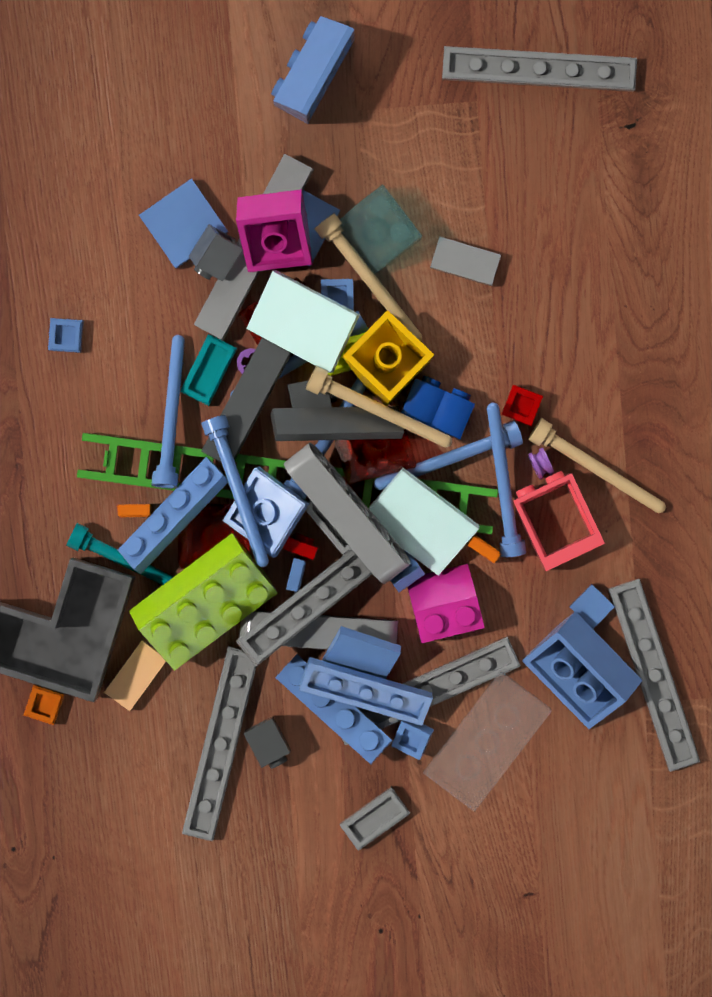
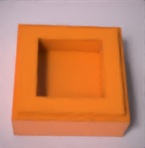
[117,504,153,518]
[466,535,501,563]
[23,684,65,725]

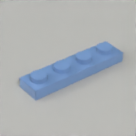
[118,457,228,574]
[275,654,393,765]
[299,657,433,726]

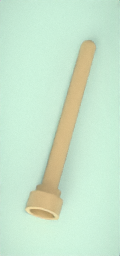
[314,213,422,341]
[306,366,452,447]
[528,418,666,513]

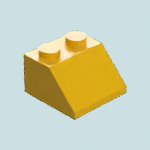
[342,310,434,406]

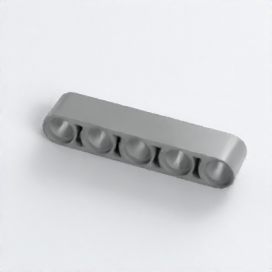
[284,443,411,584]
[239,610,398,649]

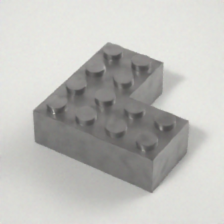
[0,558,135,702]

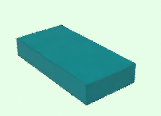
[180,334,237,406]

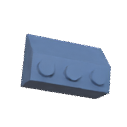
[271,16,355,124]
[522,611,643,729]

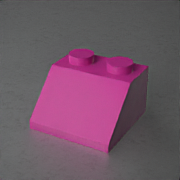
[236,189,312,272]
[408,564,485,643]

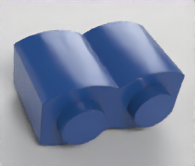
[401,376,475,439]

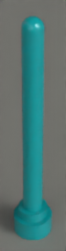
[66,523,174,585]

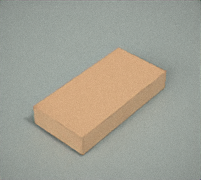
[104,640,166,711]

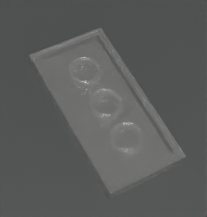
[423,670,552,812]

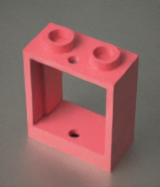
[513,470,605,571]

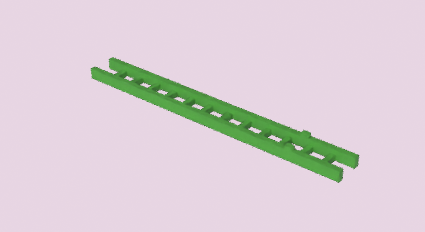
[77,433,498,534]

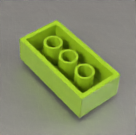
[129,533,278,671]

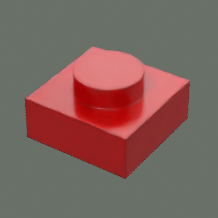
[501,385,543,426]
[283,533,318,560]

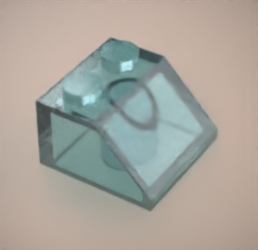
[340,184,422,275]

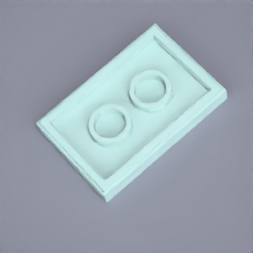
[246,270,360,373]
[368,468,479,576]

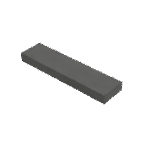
[201,337,292,462]
[271,406,404,441]

